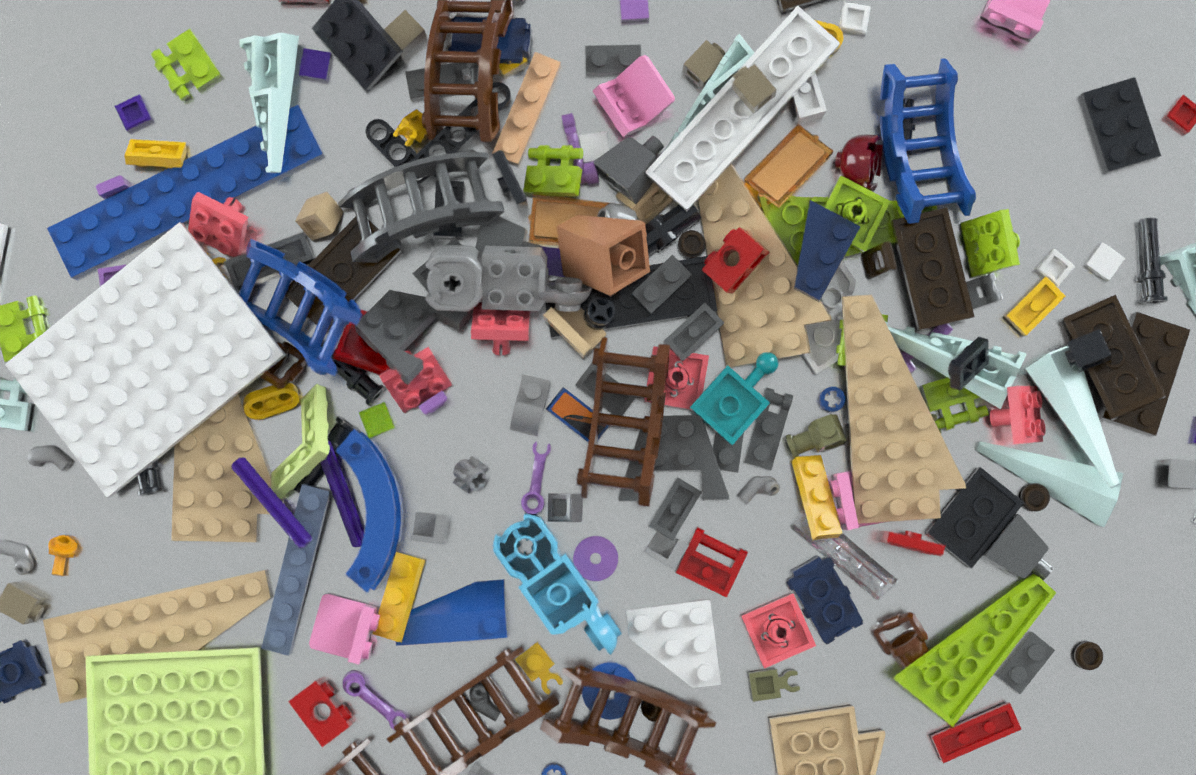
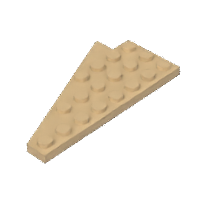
[698,163,832,368]
[842,295,966,524]
[171,394,281,542]
[43,570,272,703]
[769,705,885,775]

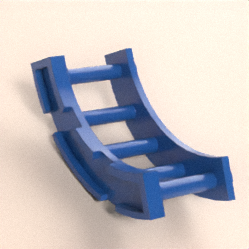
[880,58,976,224]
[238,239,362,376]
[336,429,402,593]

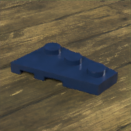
[794,200,861,302]

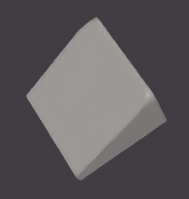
[548,493,583,522]

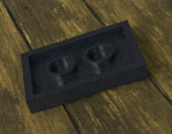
[312,0,403,90]
[1080,77,1161,174]
[926,467,1025,569]

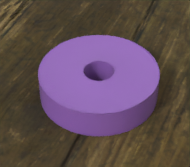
[573,536,618,581]

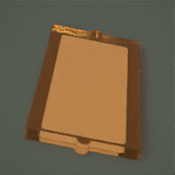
[744,124,833,208]
[528,194,610,244]

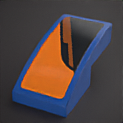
[546,387,609,443]

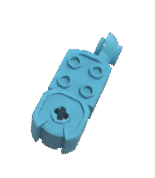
[493,514,622,655]

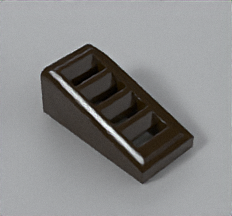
[861,241,897,280]

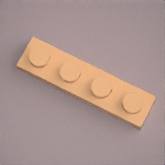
[492,52,561,166]

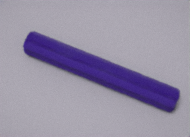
[320,441,365,548]
[231,457,312,549]

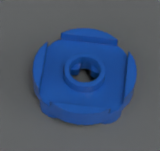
[582,662,637,720]

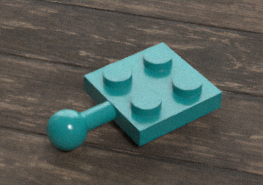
[690,352,779,446]

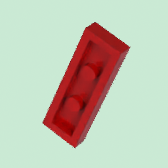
[930,702,1022,763]

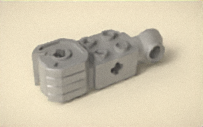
[425,245,592,312]

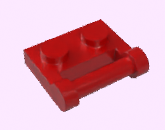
[675,527,748,598]

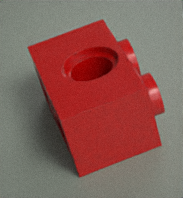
[702,227,769,294]
[288,678,353,747]

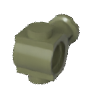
[786,414,847,458]

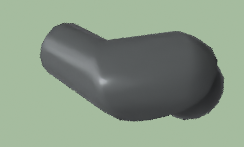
[469,684,501,721]

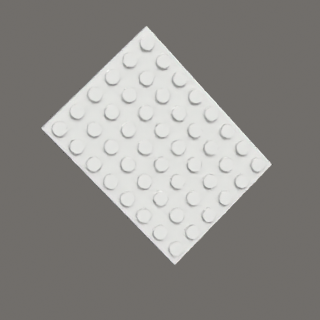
[5,222,286,498]

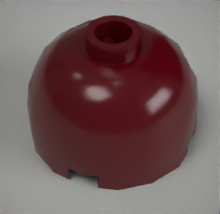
[835,134,883,191]

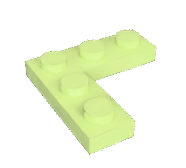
[271,384,330,499]

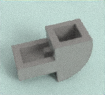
[510,374,550,437]

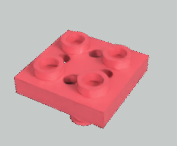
[188,192,248,257]
[471,302,531,355]
[644,346,709,410]
[379,347,452,413]
[990,386,1046,444]
[741,593,816,669]

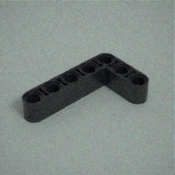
[365,82,512,189]

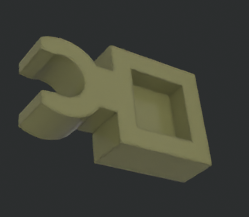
[748,668,800,702]

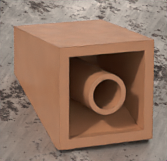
[557,215,650,296]

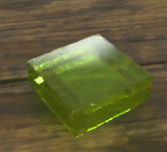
[359,402,396,438]

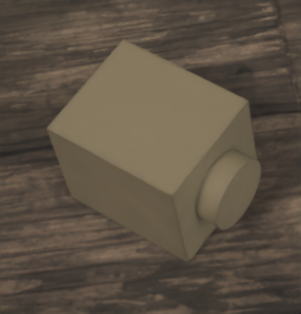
[384,10,427,59]
[682,40,726,89]
[732,64,776,114]
[0,582,46,625]

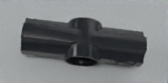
[645,204,702,256]

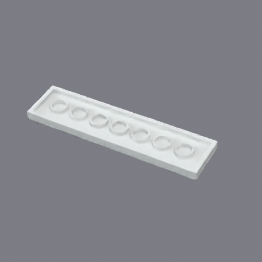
[645,6,840,211]

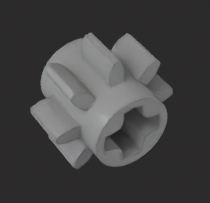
[453,456,488,494]

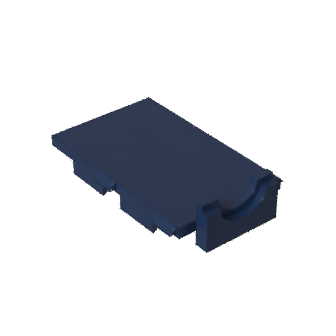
[448,16,532,64]
[787,555,863,644]
[0,640,46,704]

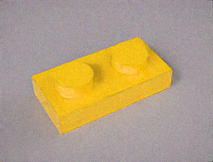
[124,139,187,168]
[1004,277,1066,336]

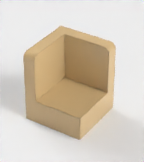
[295,192,343,241]

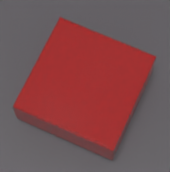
[1164,94,1196,135]

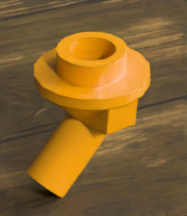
[48,535,77,576]

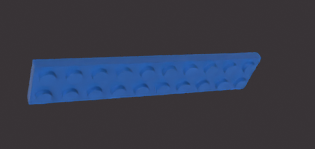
[47,105,324,279]

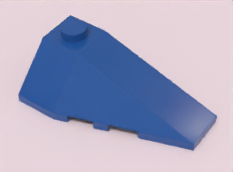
[396,579,509,646]

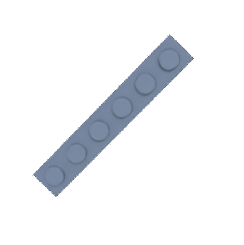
[261,483,331,656]

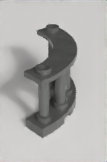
[338,150,505,263]

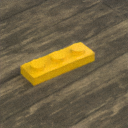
[792,455,843,540]
[372,552,425,642]

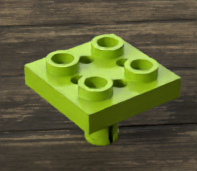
[824,176,891,252]
[961,209,1020,277]

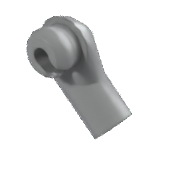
[27,445,72,471]
[737,476,780,504]
[0,540,34,575]

